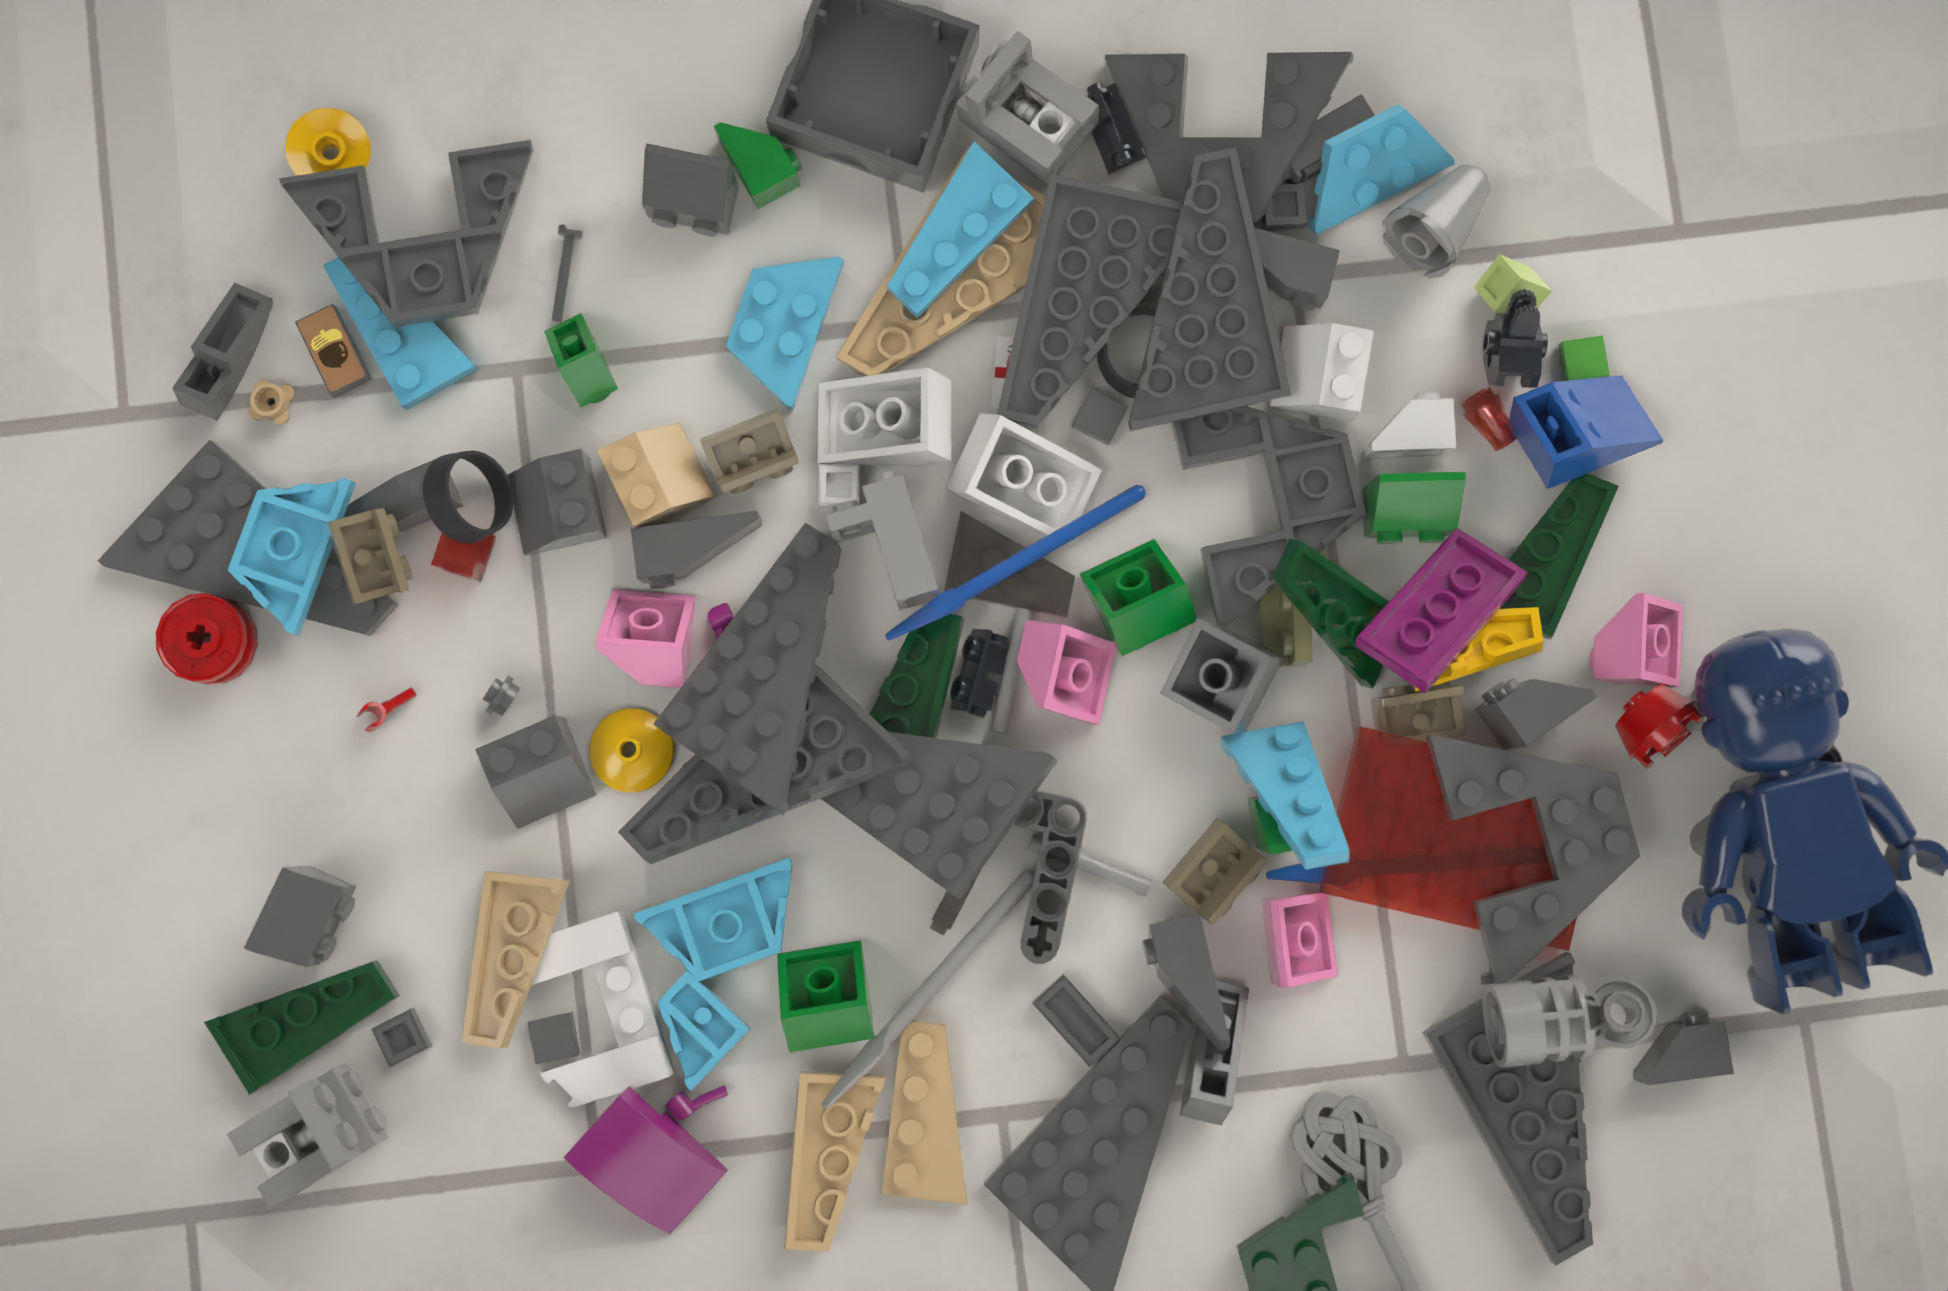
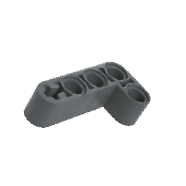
[1014,790,1087,964]

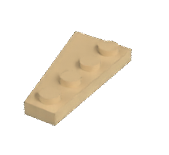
[461,871,570,1049]
[882,1020,967,1205]
[784,1071,886,1252]

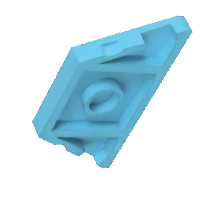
[1308,104,1455,235]
[726,257,844,410]
[228,478,356,636]
[634,857,793,981]

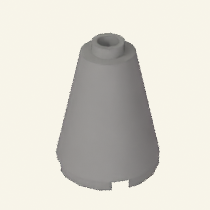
[1382,165,1491,278]

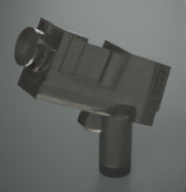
[930,869,982,936]

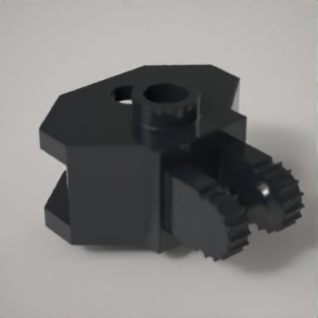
[1482,288,1548,388]

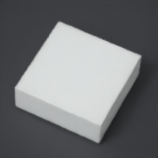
[818,464,861,508]

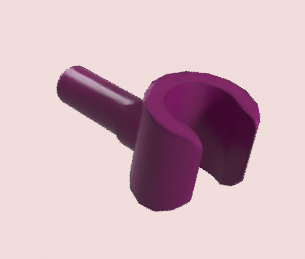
[708,603,734,639]
[666,1085,728,1120]

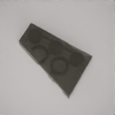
[944,511,1075,619]

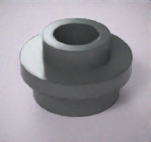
[483,675,520,716]

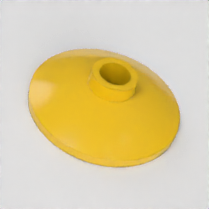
[285,108,371,176]
[589,708,674,793]

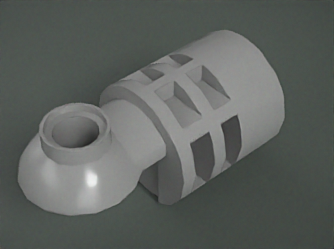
[1482,975,1657,1068]

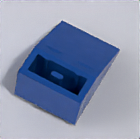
[1508,376,1663,489]

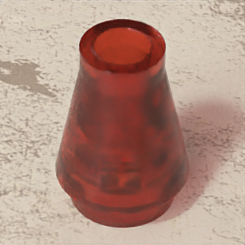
[1461,386,1517,451]

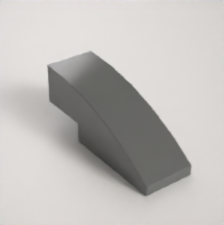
[172,282,273,421]

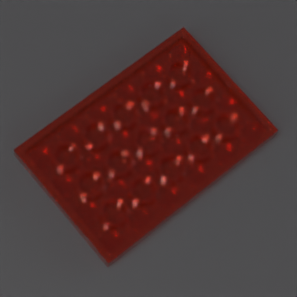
[1319,726,1577,951]

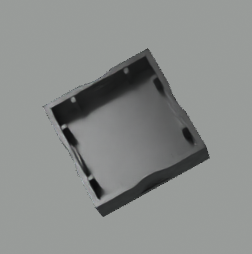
[766,0,980,193]

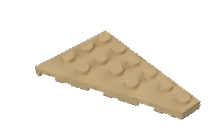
[836,149,1046,376]

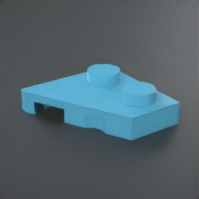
[657,971,750,1091]

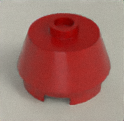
[1615,684,1705,769]

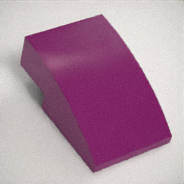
[563,1086,728,1234]

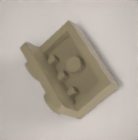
[700,408,799,494]
[327,508,412,604]
[1371,681,1466,749]
[1162,818,1267,925]

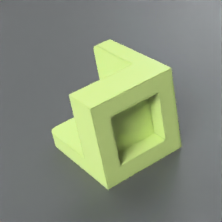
[1473,254,1552,313]

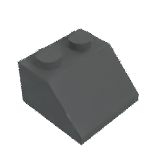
[642,143,739,236]
[507,449,607,556]
[1160,618,1284,734]
[1475,678,1598,750]
[475,715,597,829]
[244,866,357,967]

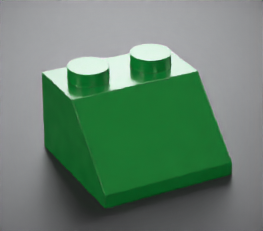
[1362,472,1466,544]
[1080,539,1197,656]
[777,940,875,1053]

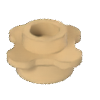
[248,380,295,425]

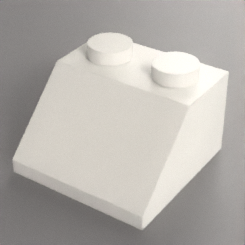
[1269,323,1374,422]

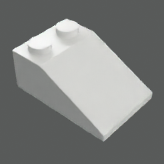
[817,367,952,466]
[946,413,1102,545]

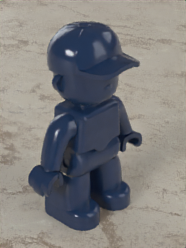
[1682,628,1948,1014]

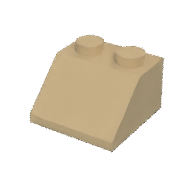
[597,422,716,528]

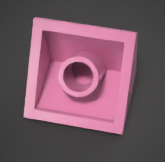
[1261,892,1338,988]

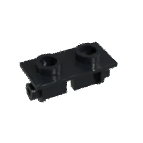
[1087,82,1147,175]
[950,629,1009,718]

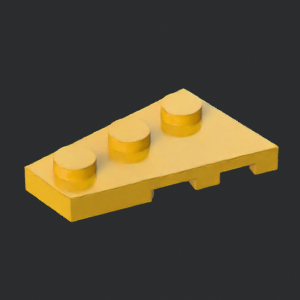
[1415,607,1543,692]

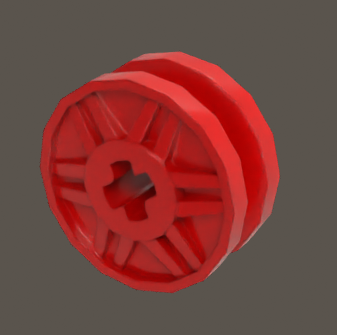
[155,593,258,685]

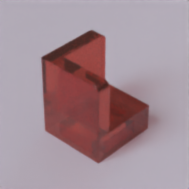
[431,533,496,582]

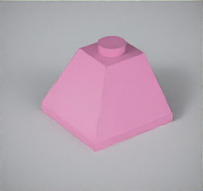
[596,589,695,688]
[1590,593,1683,687]
[1017,620,1116,725]

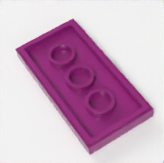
[1355,528,1527,693]

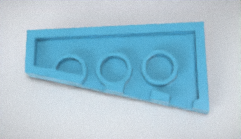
[887,141,1034,319]
[323,257,479,410]
[1221,721,1349,869]

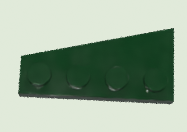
[1500,473,1619,640]
[1272,539,1389,689]
[870,614,964,738]
[204,960,400,1095]

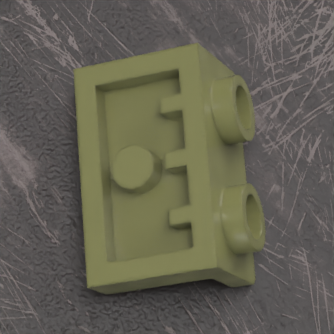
[1260,586,1312,666]

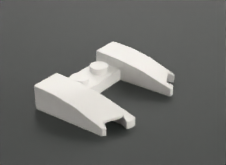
[532,910,675,1108]

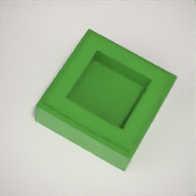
[1558,335,1610,381]

